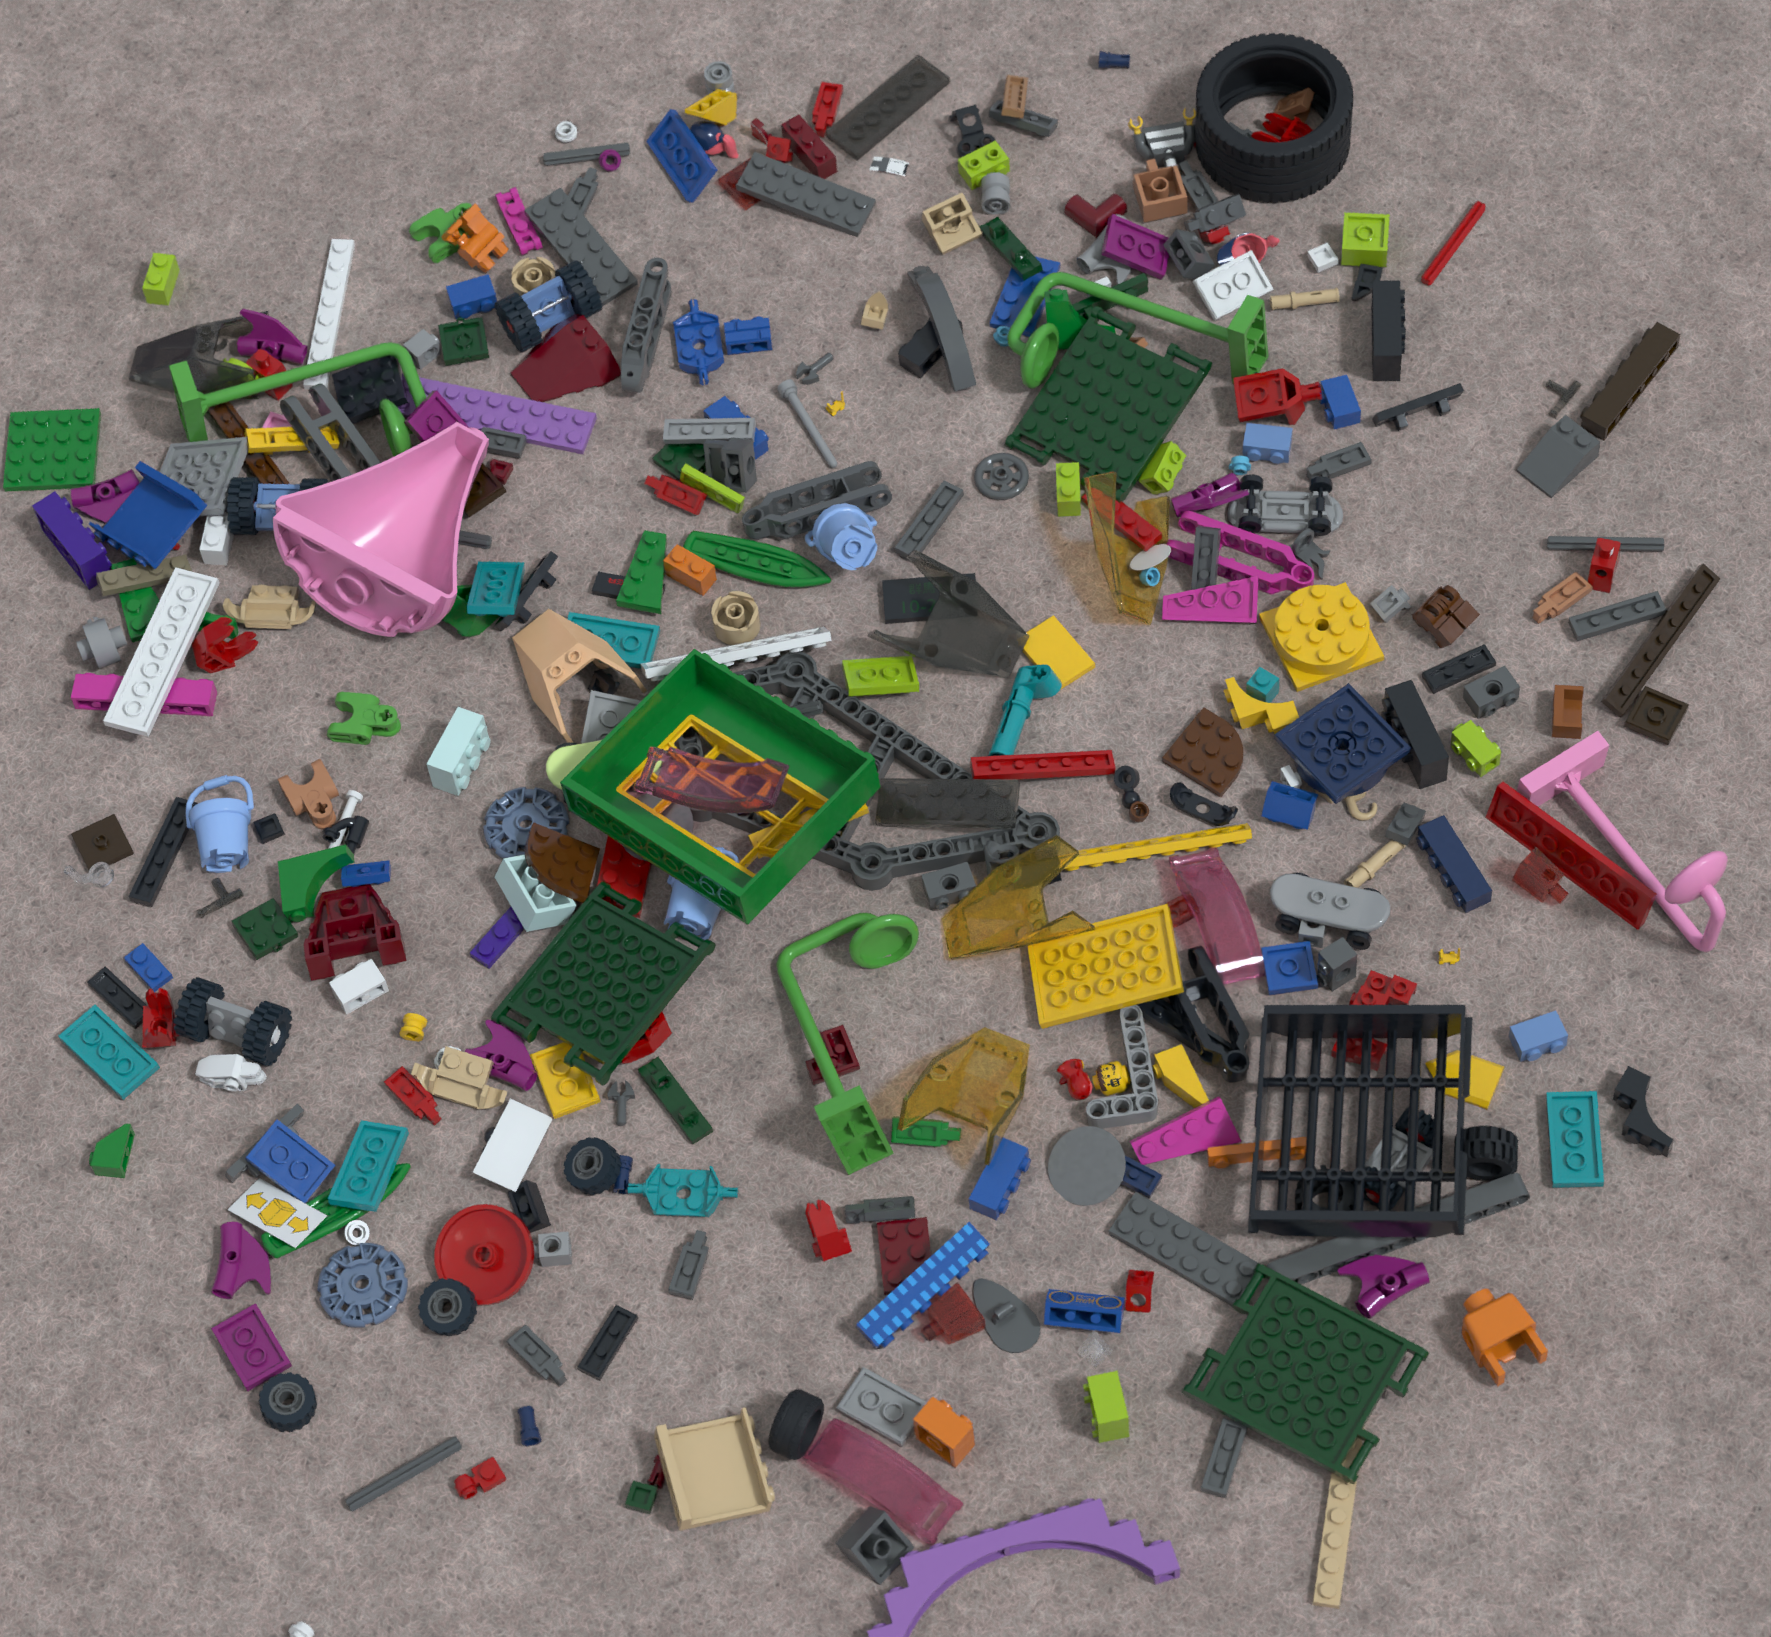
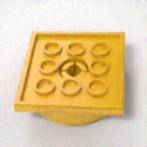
[1259,582,1384,692]

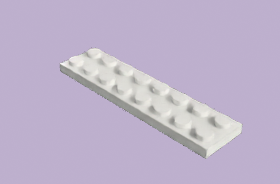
[103,568,220,737]
[640,626,832,681]

